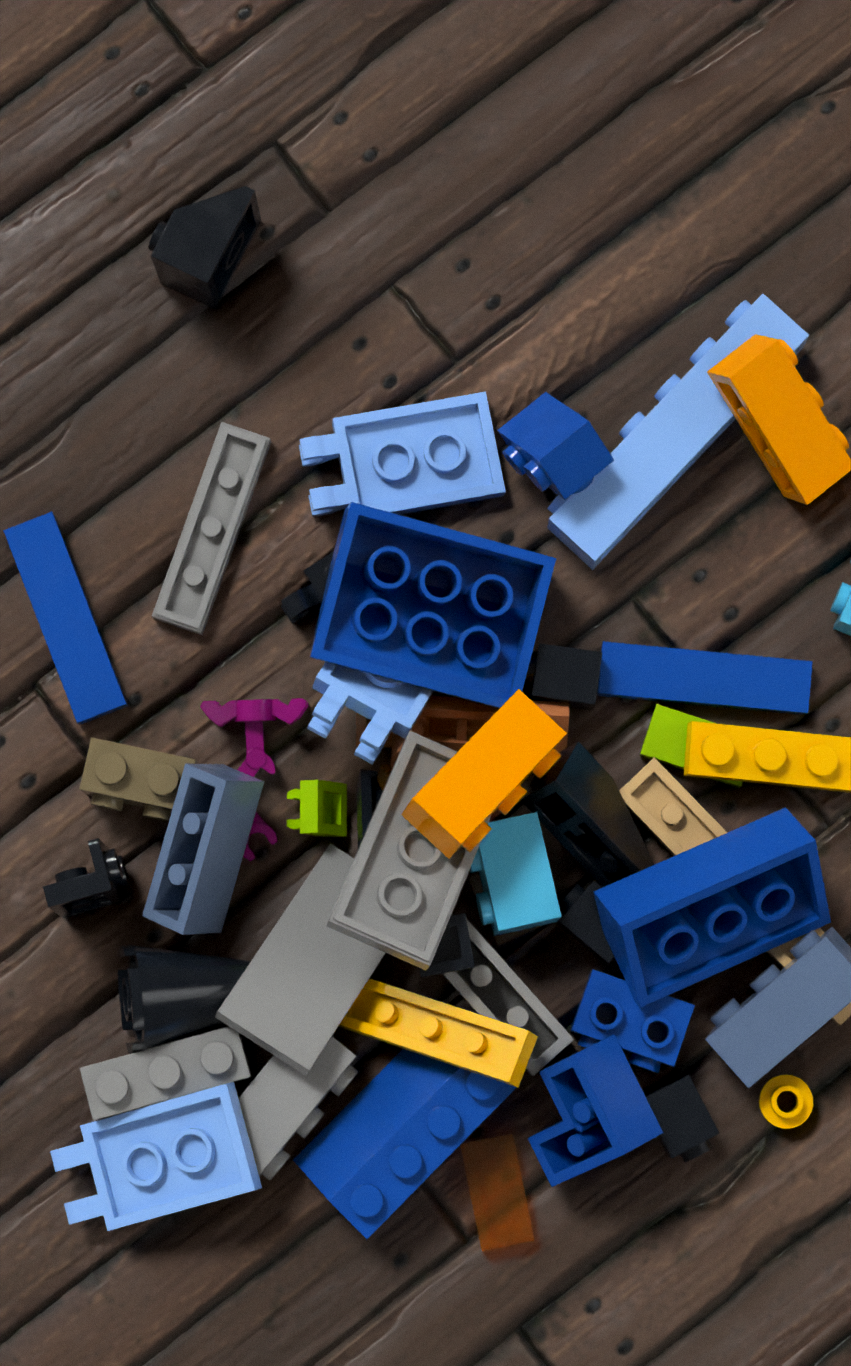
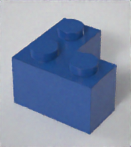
[528,1034,663,1187]

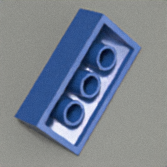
[593,807,831,1008]
[293,1049,521,1239]

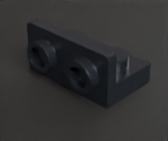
[43,838,130,918]

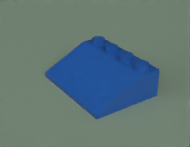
[310,502,556,709]

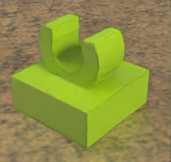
[287,779,347,837]

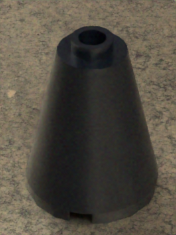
[118,945,251,1054]

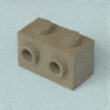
[79,737,199,822]

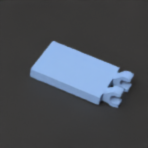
[299,392,506,517]
[307,662,435,765]
[50,1082,262,1231]

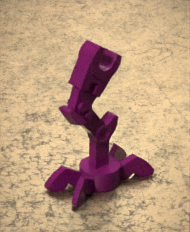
[200,698,309,861]

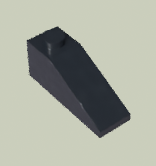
[521,741,655,888]

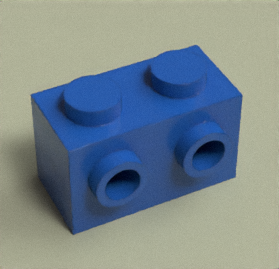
[497,392,614,500]
[570,969,695,1074]

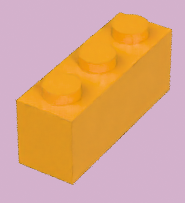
[707,334,851,505]
[401,689,567,859]

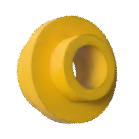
[759,1075,813,1129]

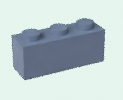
[142,763,264,935]
[705,927,851,1089]

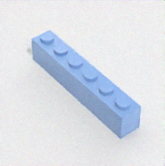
[547,294,809,570]

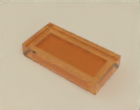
[460,1133,535,1251]

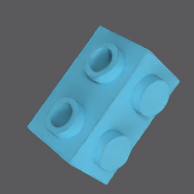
[470,812,562,936]

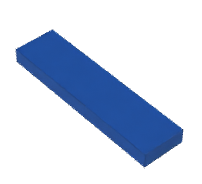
[3,512,128,725]
[597,641,813,715]

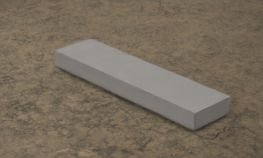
[152,422,271,635]

